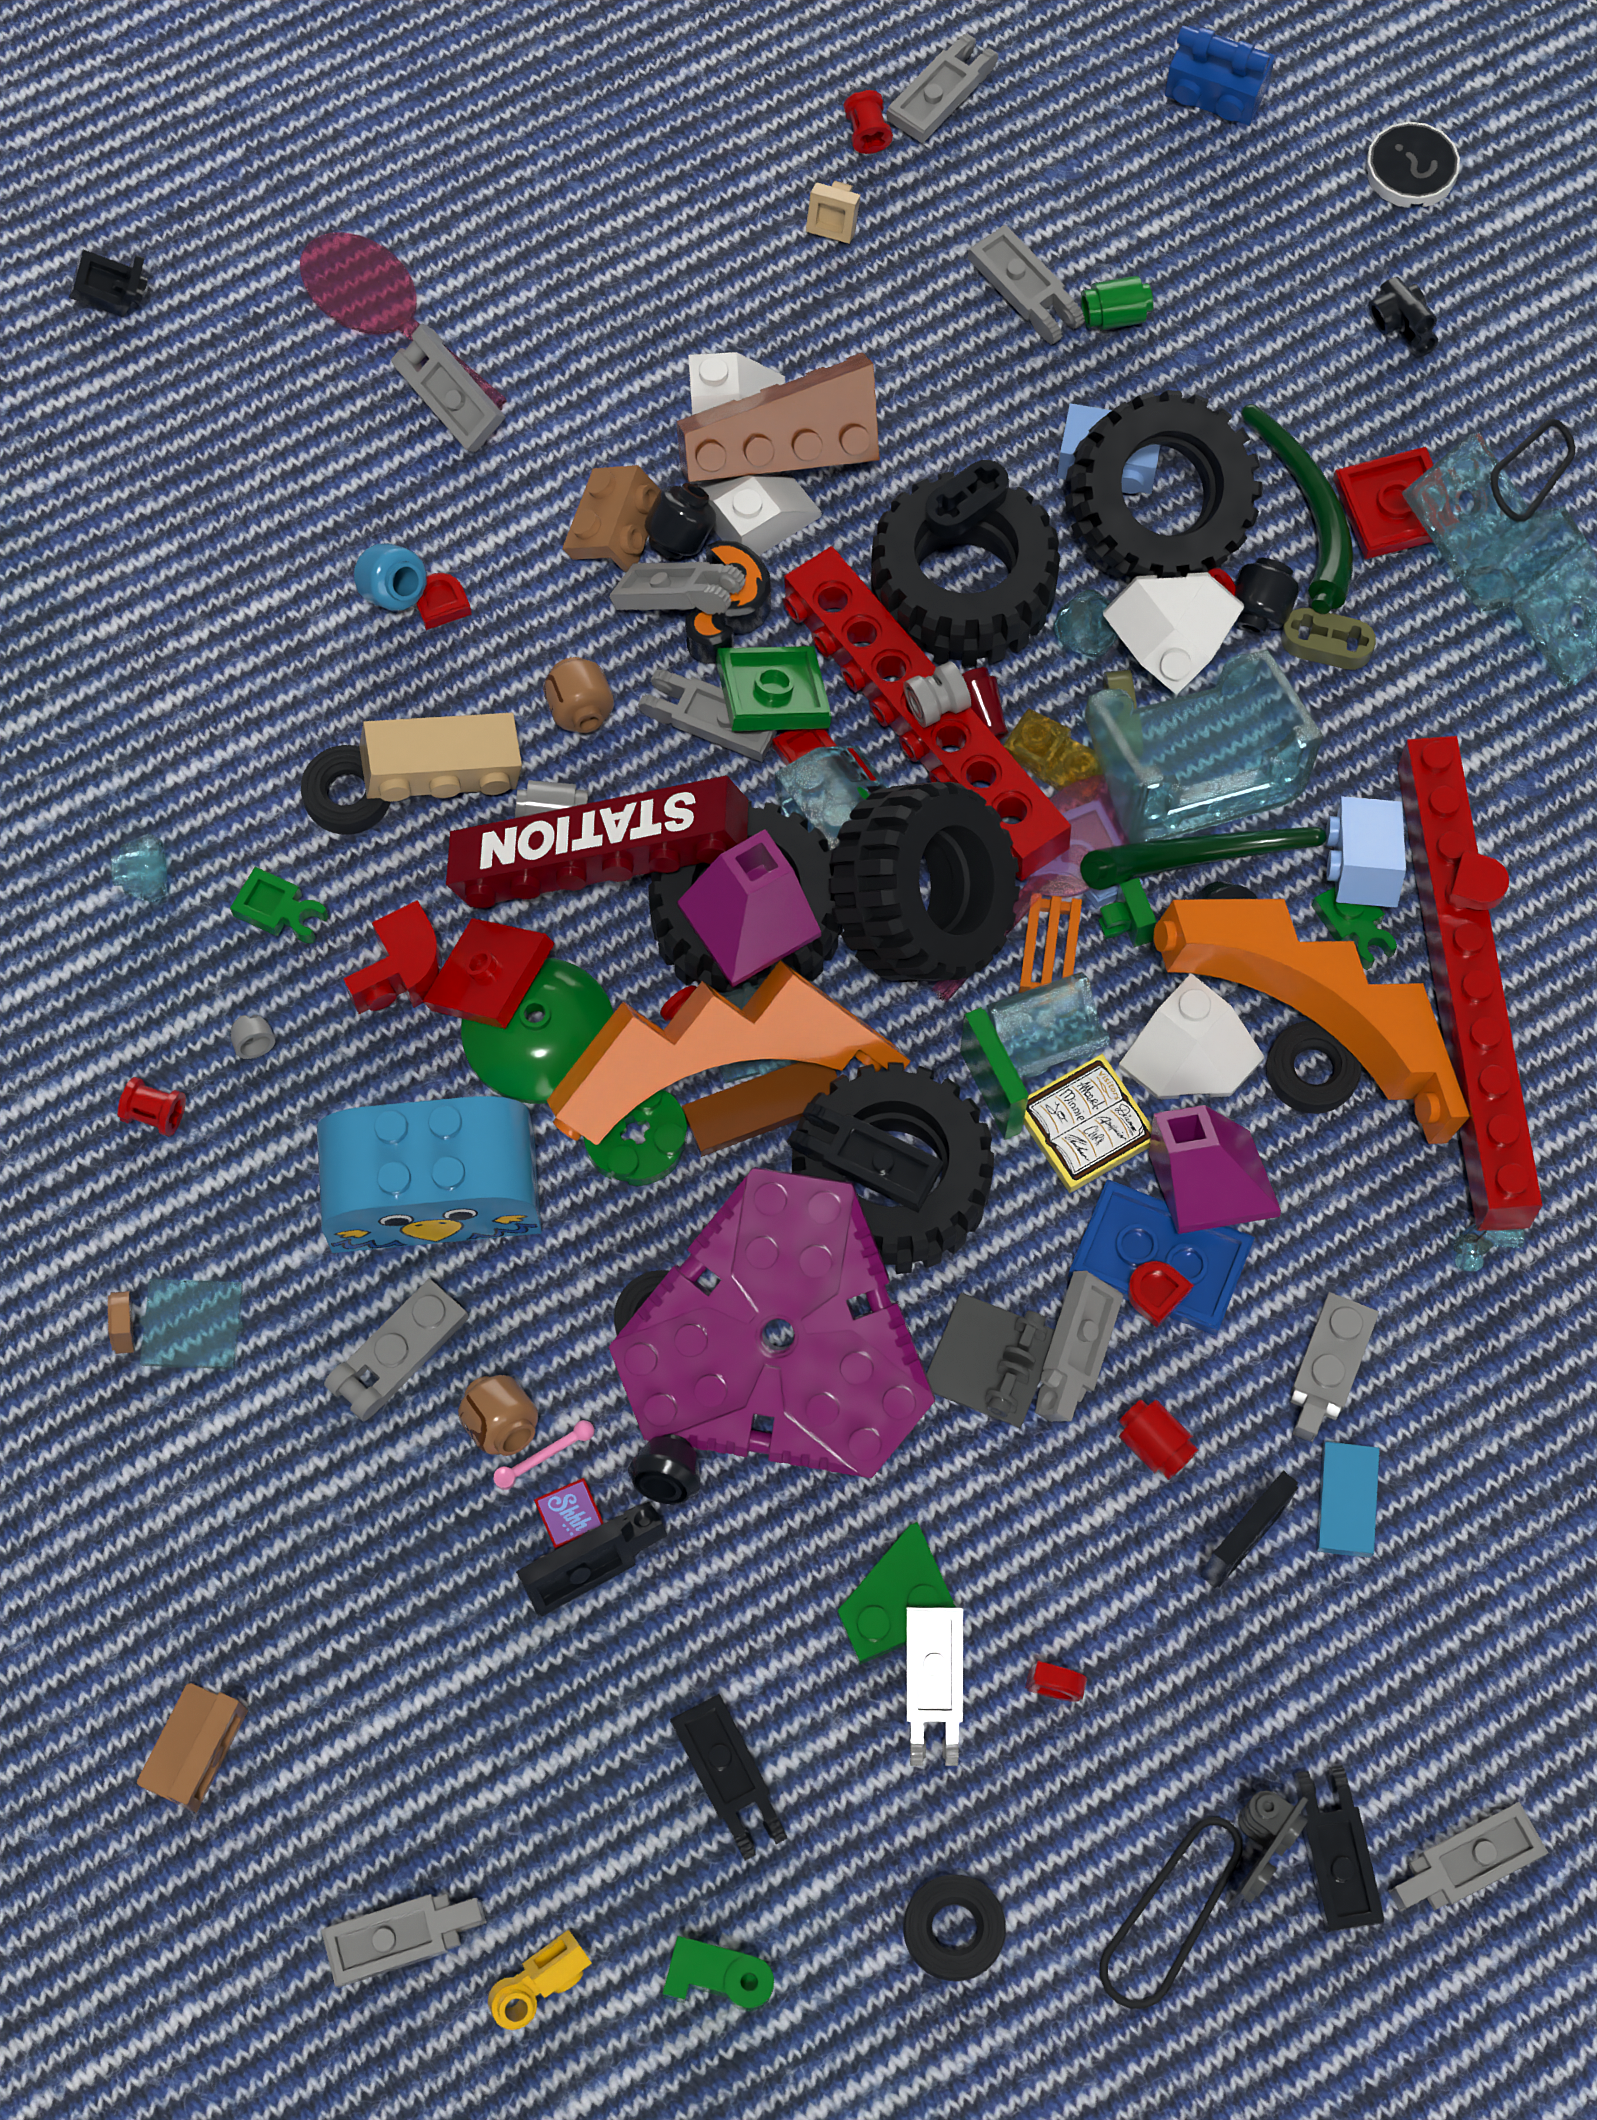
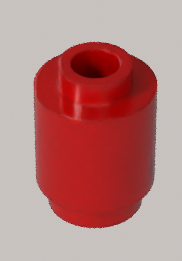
[1119,1399,1199,1480]

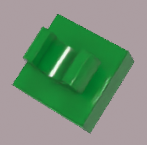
[1098,877,1157,948]

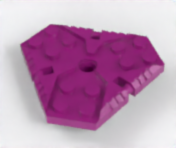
[609,1167,936,1478]

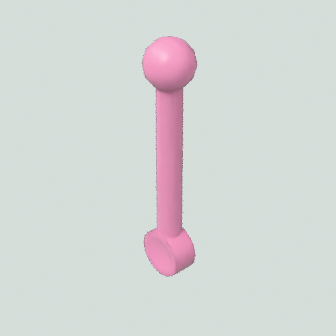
[493,1420,595,1490]

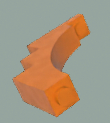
[1154,899,1470,1144]
[546,960,910,1145]

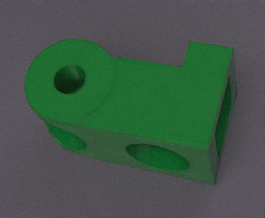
[663,1936,774,2012]

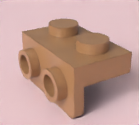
[562,465,661,572]

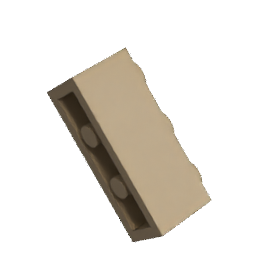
[359,713,522,802]

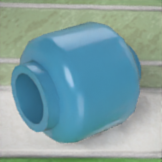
[354,543,427,611]

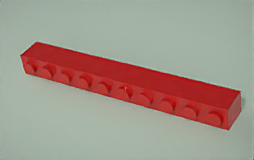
[1397,736,1543,1232]

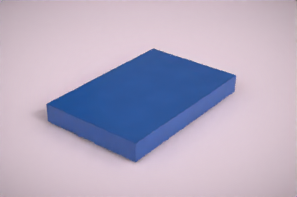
[1068,1179,1255,1336]

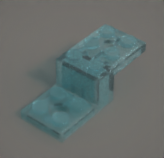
[1402,432,1597,687]

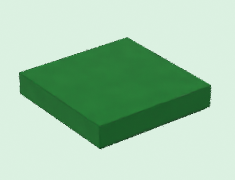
[716,646,832,731]
[960,1007,1029,1140]

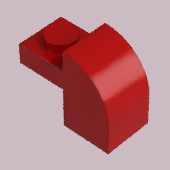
[343,900,442,1014]

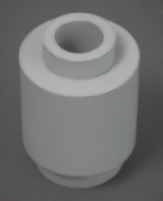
[515,780,588,818]

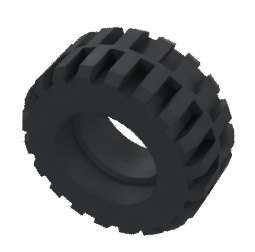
[1065,390,1262,581]
[871,471,1060,667]
[828,782,1020,982]
[648,800,843,1005]
[792,1062,994,1274]

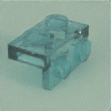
[986,972,1111,1077]

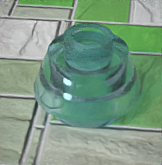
[1054,590,1117,657]
[111,833,167,903]

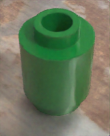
[1081,275,1153,331]

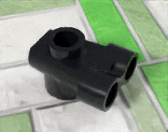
[1368,277,1438,356]

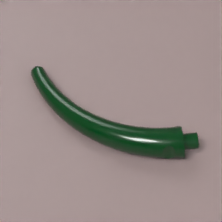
[1241,404,1353,614]
[1080,827,1327,890]

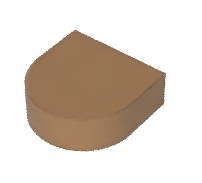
[108,1291,134,1354]

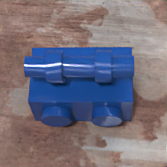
[1165,25,1275,126]

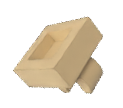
[806,181,861,244]

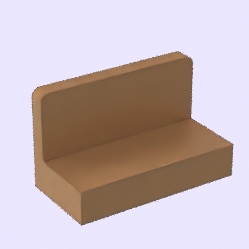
[137,1683,248,1813]

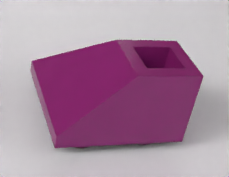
[677,829,821,987]
[1149,1105,1281,1234]

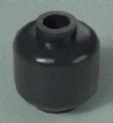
[644,483,716,559]
[1234,557,1300,635]

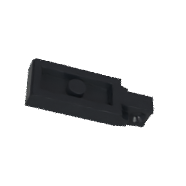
[516,1502,668,1617]

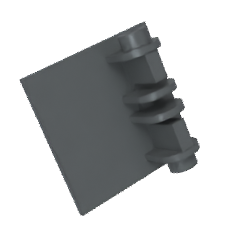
[927,1293,1055,1429]
[1227,1791,1308,1909]

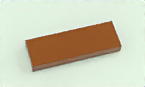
[682,1061,838,1157]

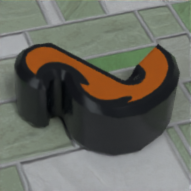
[685,540,771,664]

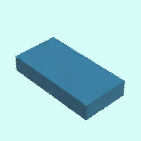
[1316,1441,1380,1558]

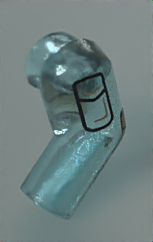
[1453,1222,1525,1271]

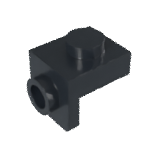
[69,249,148,317]

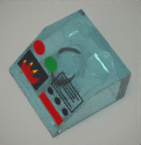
[775,745,889,851]

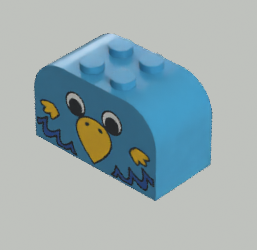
[317,1096,542,1253]

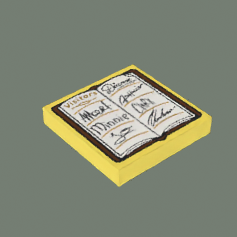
[1023,1053,1152,1193]

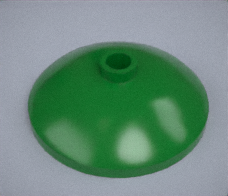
[461,958,614,1104]

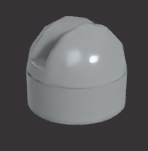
[230,1015,275,1059]

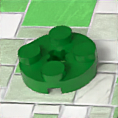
[583,1089,688,1186]

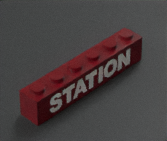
[446,775,749,908]

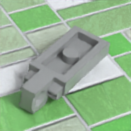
[1035,1271,1123,1422]
[1290,1292,1379,1442]
[1388,1802,1548,1912]
[321,1894,486,1988]

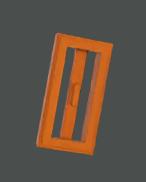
[1019,893,1082,999]

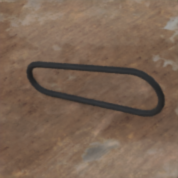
[1490,418,1576,522]
[1100,1817,1243,2009]

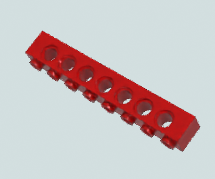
[783,546,1072,881]

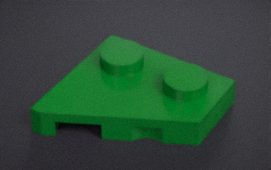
[837,1522,956,1665]

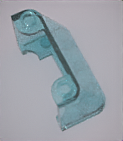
[1085,649,1324,843]

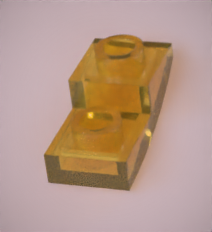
[1003,708,1115,805]

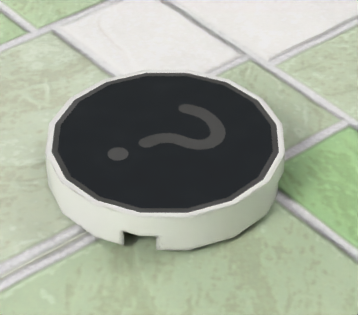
[1366,122,1460,208]

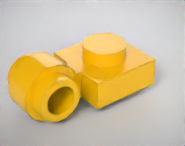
[488,1929,592,2030]

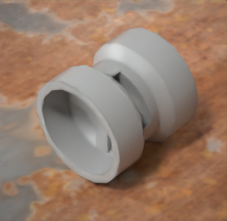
[903,661,971,728]

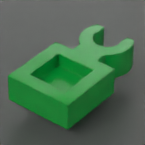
[230,867,329,943]
[1311,887,1397,970]

